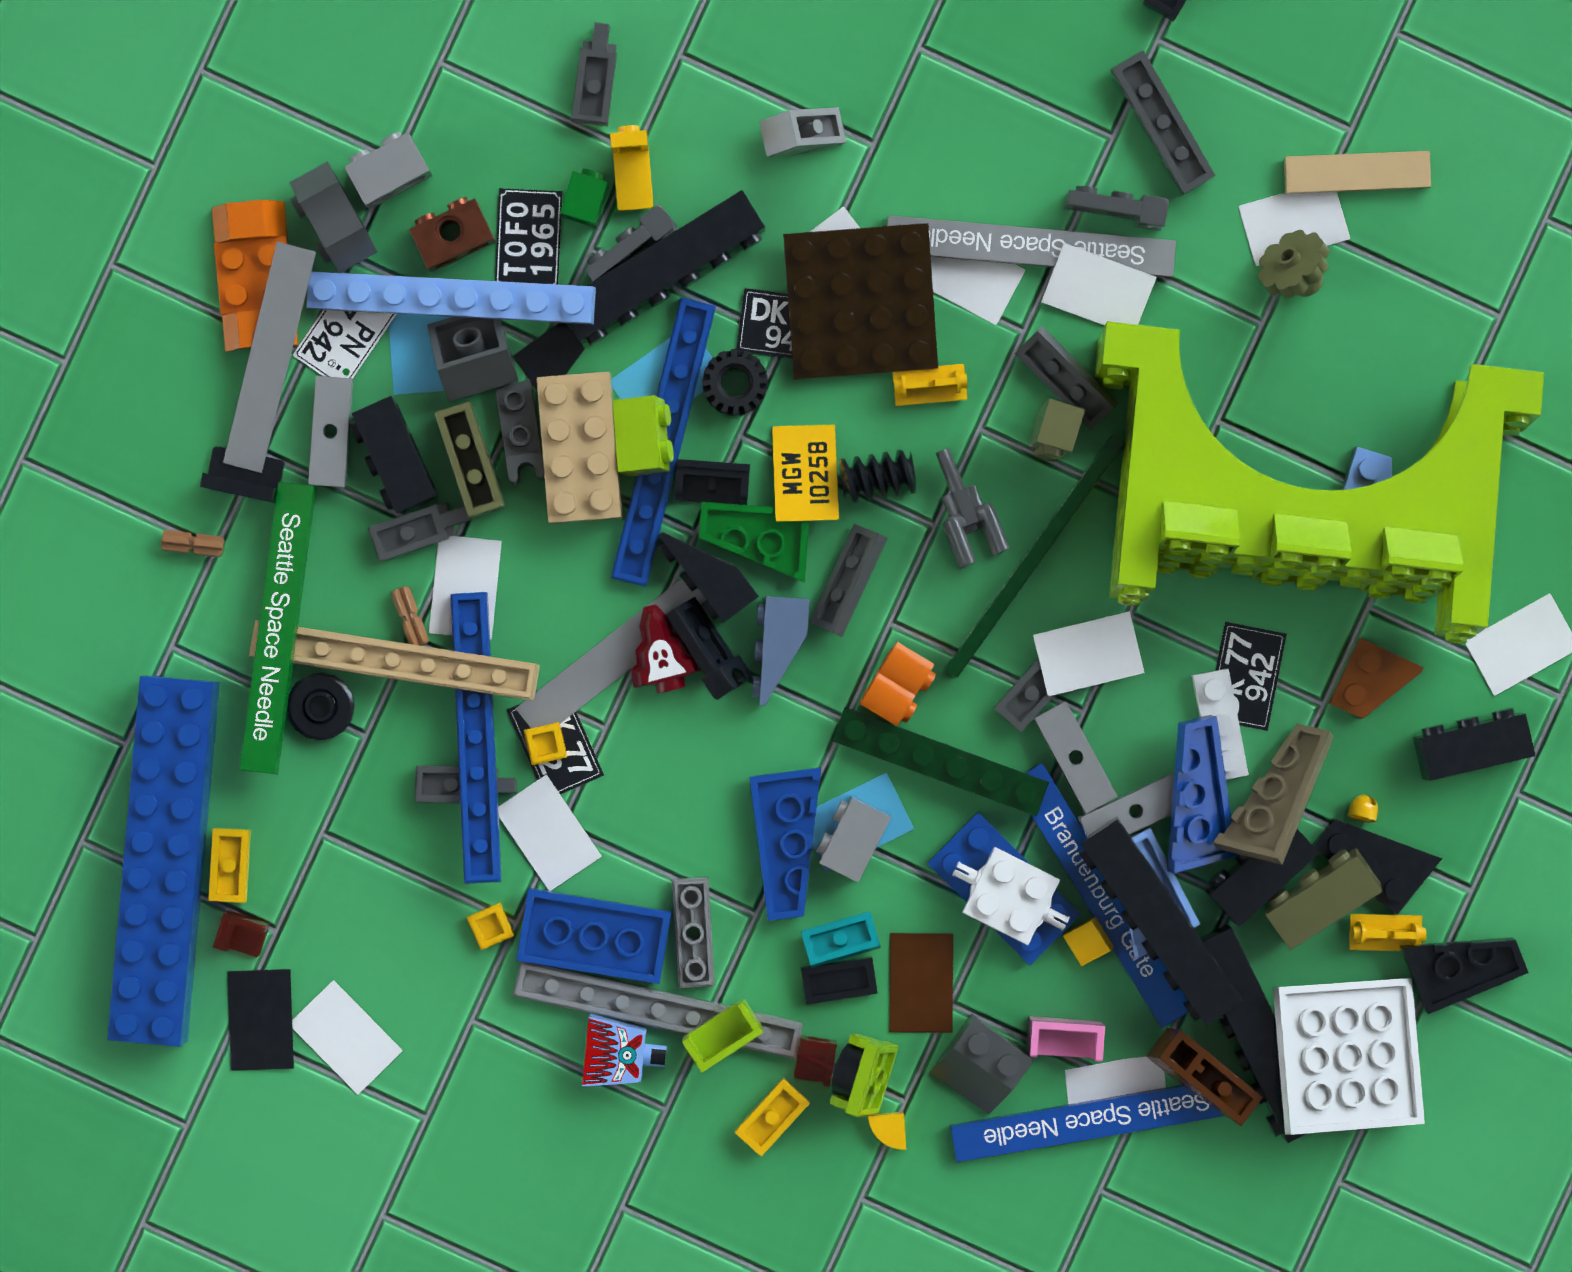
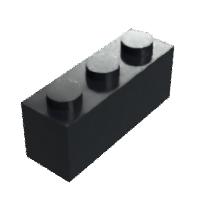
[350,396,439,514]
[1413,708,1536,781]
[1206,829,1319,927]

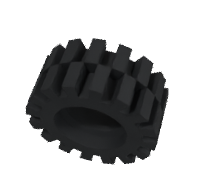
[702,349,768,416]

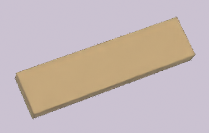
[1284,151,1431,194]

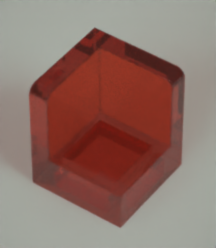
[213,910,271,957]
[794,1035,837,1087]

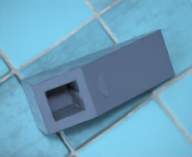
[752,596,809,706]

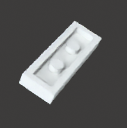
[1191,669,1249,780]

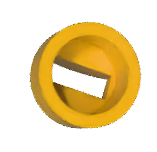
[1347,794,1378,823]

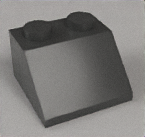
[427,317,518,402]
[930,1013,1034,1114]

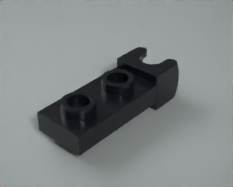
[665,597,752,700]

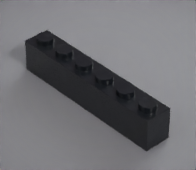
[568,190,765,346]
[1079,816,1243,1026]
[1201,925,1308,1143]

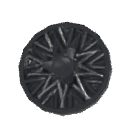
[287,673,355,740]

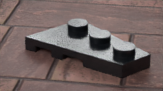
[1312,818,1442,915]
[1400,937,1529,1014]

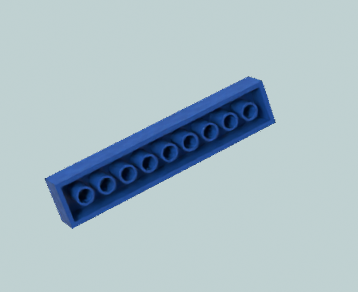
[107,675,220,1047]

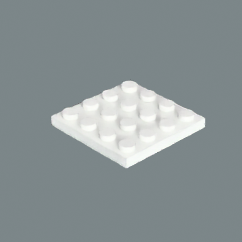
[1273,978,1425,1135]

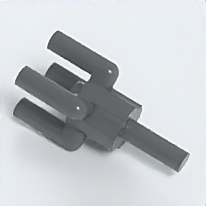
[936,448,1010,569]

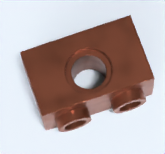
[409,197,496,272]

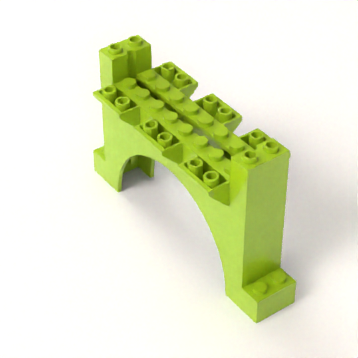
[1094,321,1544,644]

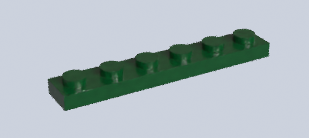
[832,707,1049,816]

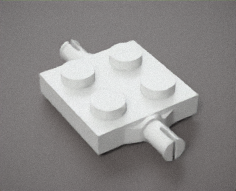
[952,847,1069,945]

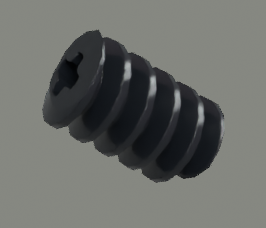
[839,449,916,503]

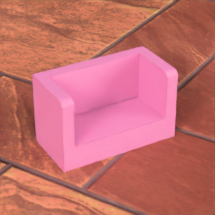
[1026,1016,1105,1062]

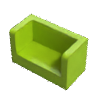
[682,997,763,1072]

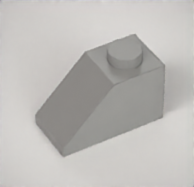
[759,107,846,157]

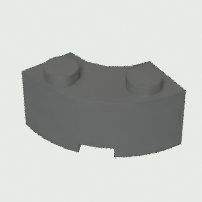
[289,161,377,273]

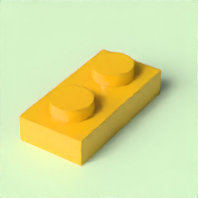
[208,828,251,903]
[734,1077,810,1157]

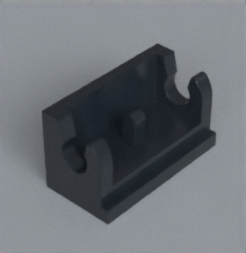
[675,459,750,505]

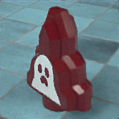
[631,604,702,694]

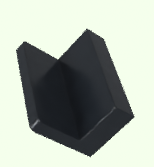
[200,446,285,503]

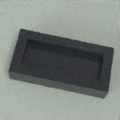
[801,956,878,1004]

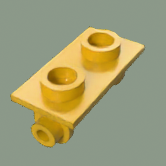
[892,364,968,406]
[1349,914,1426,951]

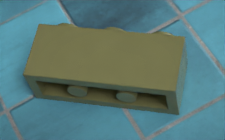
[1027,399,1085,462]
[435,401,506,519]
[1265,848,1382,950]

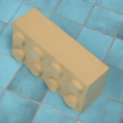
[537,371,623,524]

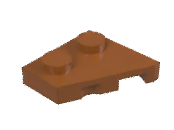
[1328,638,1424,719]

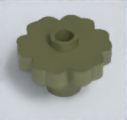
[1258,230,1330,298]

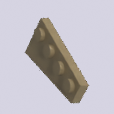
[1213,724,1334,865]

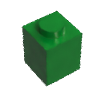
[560,168,609,228]

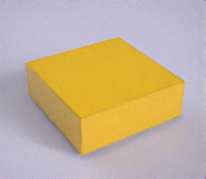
[524,722,568,765]
[466,902,515,950]
[1063,917,1114,966]

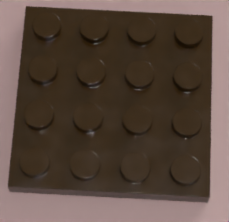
[783,223,938,379]

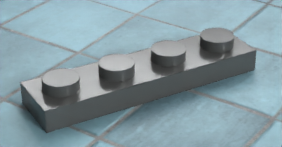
[1110,51,1216,196]

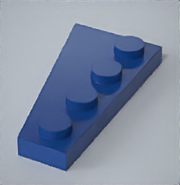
[1167,715,1236,873]
[749,767,821,921]

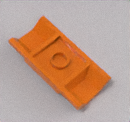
[212,200,298,352]

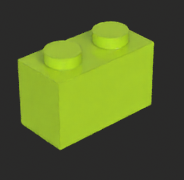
[612,395,674,476]

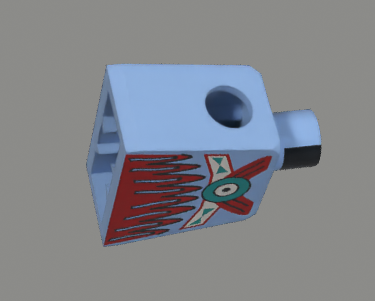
[582,1013,667,1087]

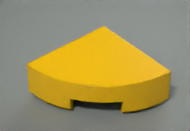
[868,1112,907,1150]

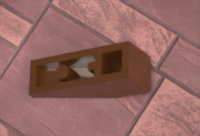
[1146,1028,1263,1126]

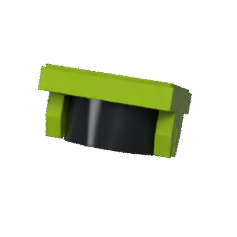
[829,1033,899,1117]

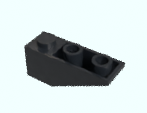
[658,532,759,623]

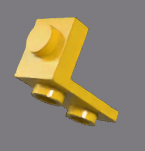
[610,125,654,211]

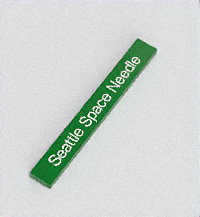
[239,482,316,775]

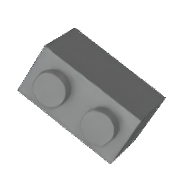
[344,132,433,210]
[816,795,891,882]

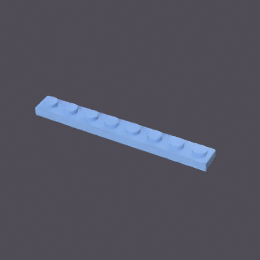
[306,272,596,325]

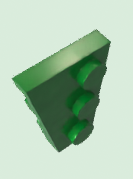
[699,502,809,582]

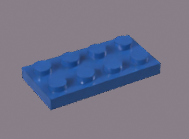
[927,812,1081,965]
[516,888,672,984]

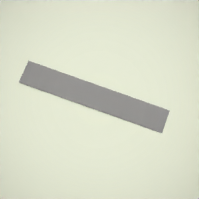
[223,241,316,473]
[515,579,707,728]

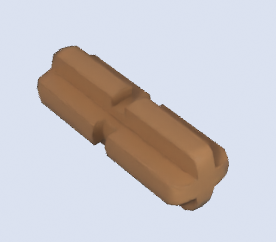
[161,530,225,558]
[391,586,429,646]

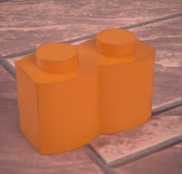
[859,641,936,726]

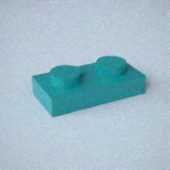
[801,911,881,968]

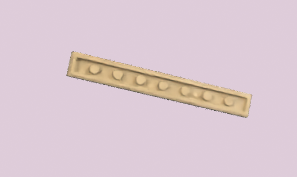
[249,620,540,701]

